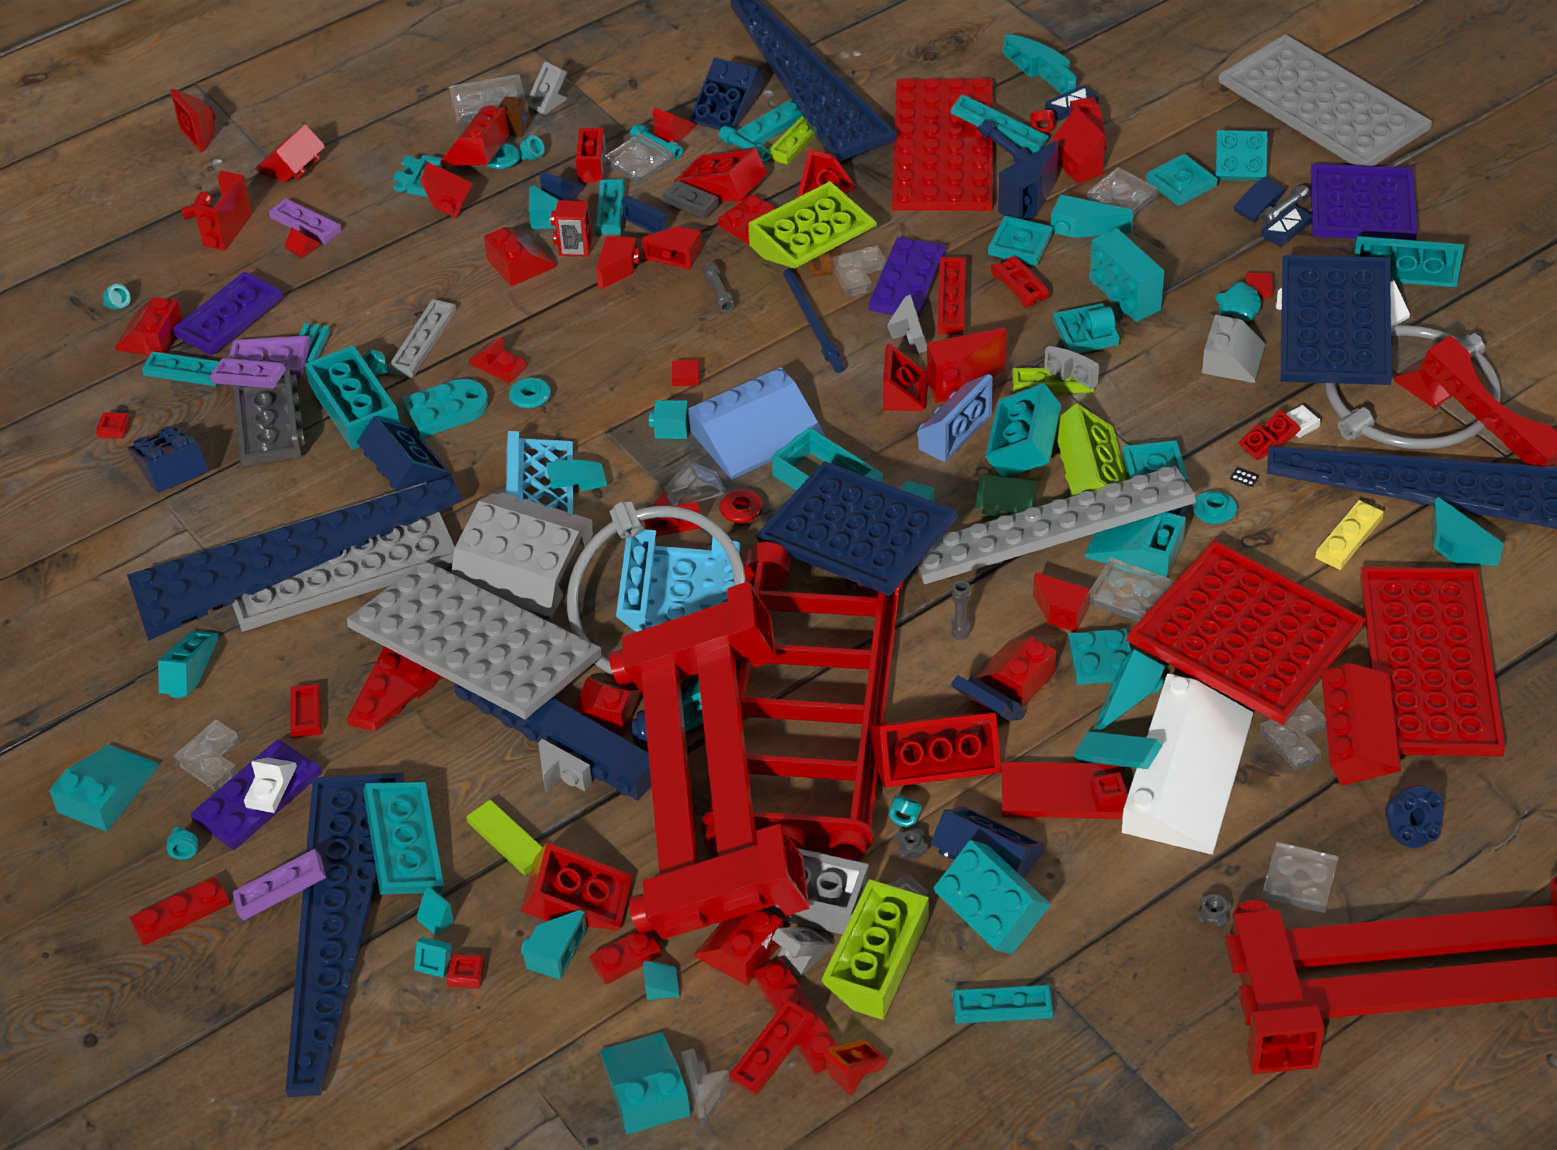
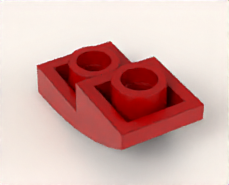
[1238,410,1301,461]

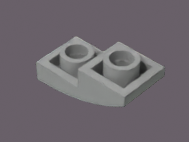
[1044,346,1099,389]

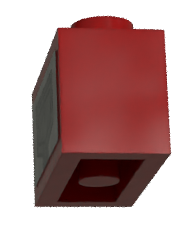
[575,128,606,183]
[551,200,592,257]

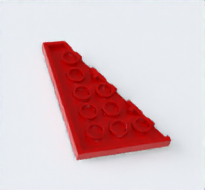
[347,646,444,731]

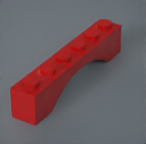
[1420,335,1557,467]

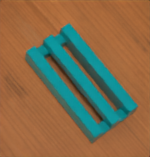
[298,323,331,363]

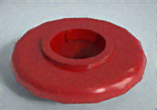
[719,490,764,523]

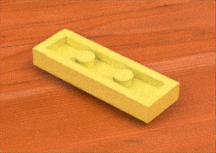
[1315,500,1384,570]

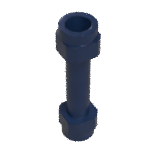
[978,119,1031,163]

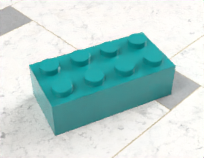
[305,345,400,450]

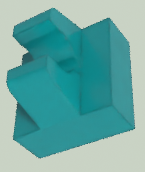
[414,937,452,978]

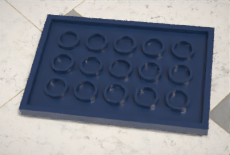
[1280,255,1392,385]
[756,461,958,596]

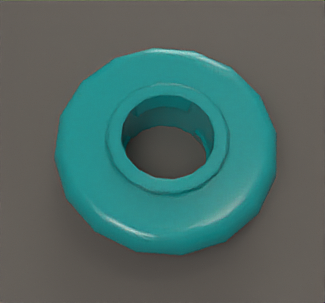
[487,143,521,169]
[509,377,551,408]
[1192,491,1237,524]

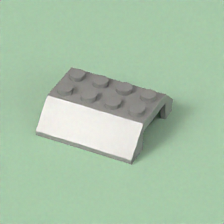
[451,492,593,620]

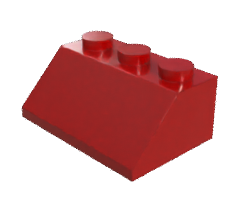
[440,105,509,165]

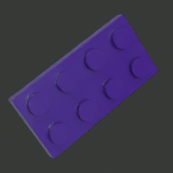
[869,237,946,318]
[172,271,283,356]
[190,739,322,850]

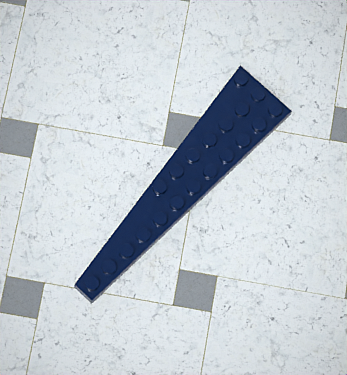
[730,0,897,161]
[1267,446,1557,529]
[127,476,461,641]
[286,773,405,1097]

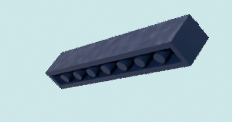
[454,683,651,801]

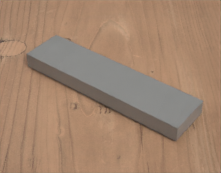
[388,299,457,378]

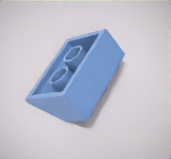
[917,374,992,463]

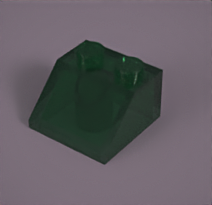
[975,474,1040,516]

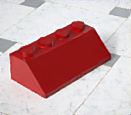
[1321,663,1401,786]
[869,711,1001,788]

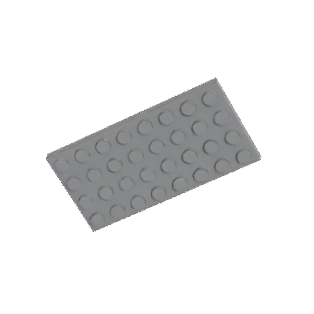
[1218,34,1432,166]
[212,482,455,632]
[347,560,601,719]

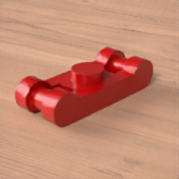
[990,256,1049,308]

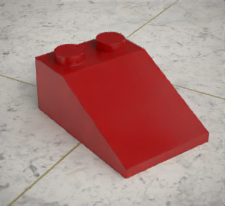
[674,148,767,202]
[927,328,1006,403]
[521,842,633,931]

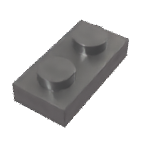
[663,180,719,219]

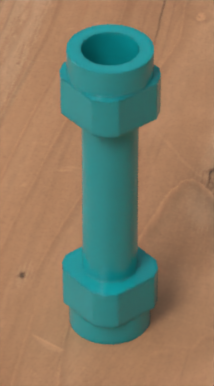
[630,124,683,160]
[719,126,771,164]

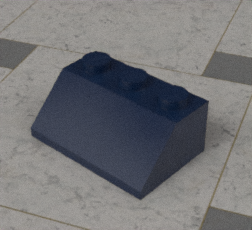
[357,416,452,491]
[930,807,1046,878]

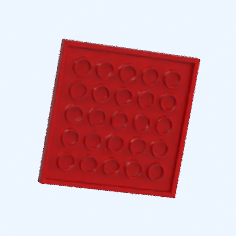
[1127,540,1367,725]

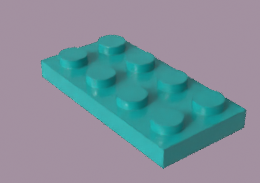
[363,782,444,895]

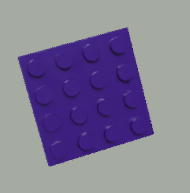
[1310,164,1417,241]

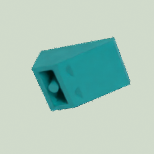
[1085,512,1186,580]

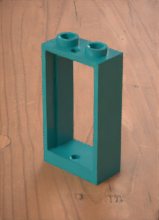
[772,427,883,491]

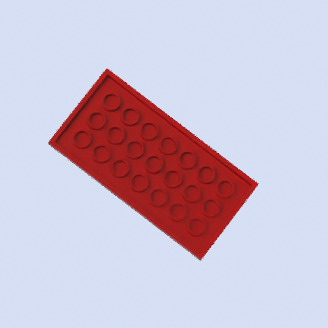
[892,78,992,211]
[1360,567,1505,757]

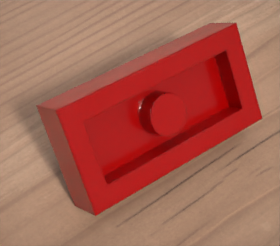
[589,931,662,985]

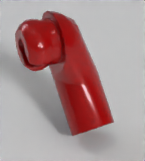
[181,191,212,220]

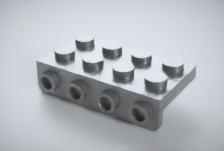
[233,367,305,467]

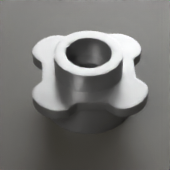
[894,828,928,859]
[1196,894,1231,927]

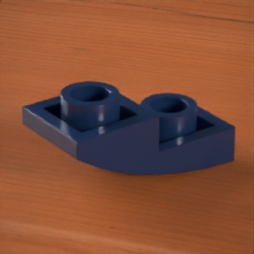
[1234,177,1286,223]

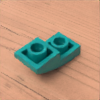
[546,460,607,491]

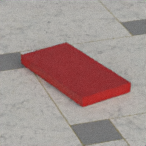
[1002,762,1126,819]

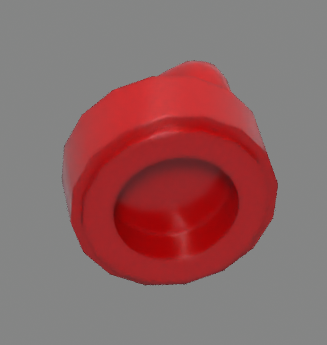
[1030,110,1055,134]

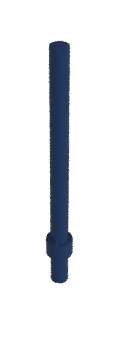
[783,269,844,373]

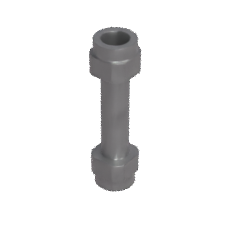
[1259,185,1310,226]
[702,262,734,313]
[951,580,971,640]

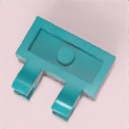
[393,155,447,197]

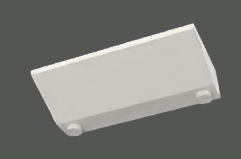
[1122,673,1254,855]

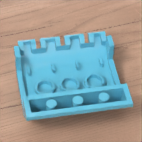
[616,529,740,632]

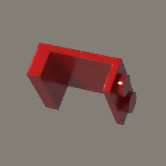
[194,170,253,251]

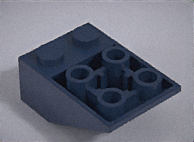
[688,57,764,130]
[998,141,1058,221]
[127,426,209,493]

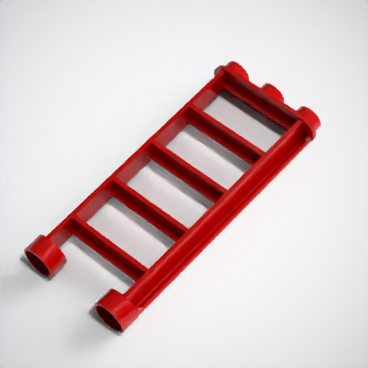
[700,542,903,862]

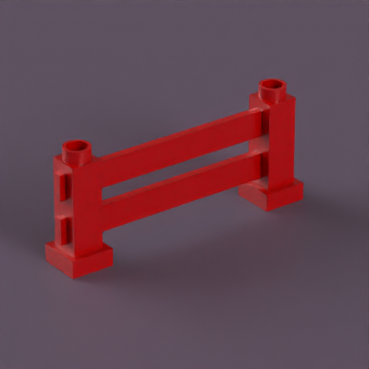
[609,581,810,940]
[1225,876,1557,1074]

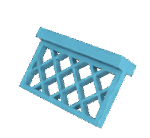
[506,431,573,516]

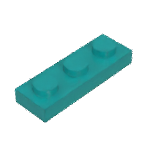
[737,99,802,146]

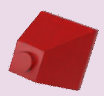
[170,89,216,153]
[573,677,643,736]

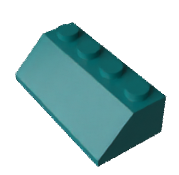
[1352,236,1464,287]

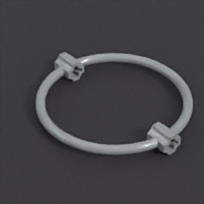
[1325,325,1501,450]
[567,501,746,689]

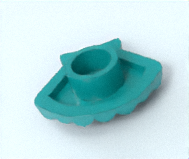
[1215,281,1261,322]

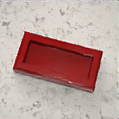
[290,683,321,738]

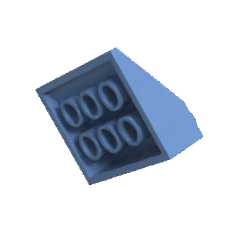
[688,367,825,480]

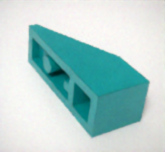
[1051,194,1134,238]
[158,631,218,698]
[1091,649,1165,732]

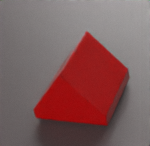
[285,227,320,258]

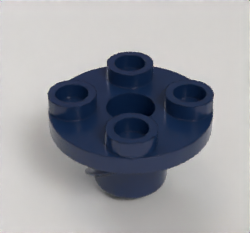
[1385,785,1443,848]

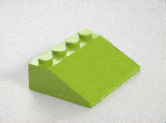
[749,182,876,269]

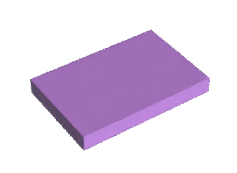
[228,336,310,379]

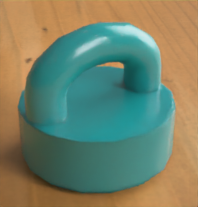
[520,135,545,161]
[103,284,130,311]
[362,350,389,377]
[889,795,922,827]
[167,826,198,860]

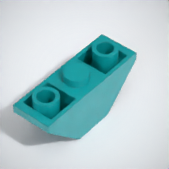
[1431,497,1504,566]

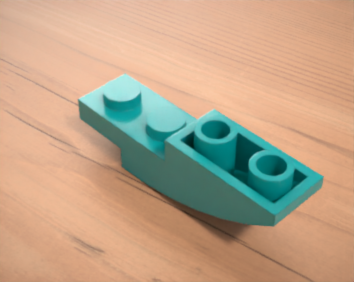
[1003,34,1076,94]

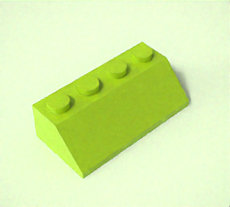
[1055,403,1128,497]
[822,879,929,1020]

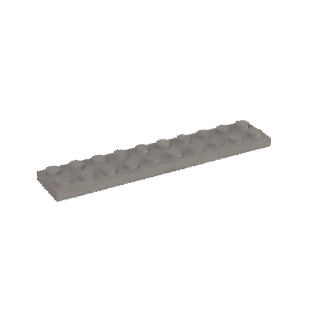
[916,466,1196,585]

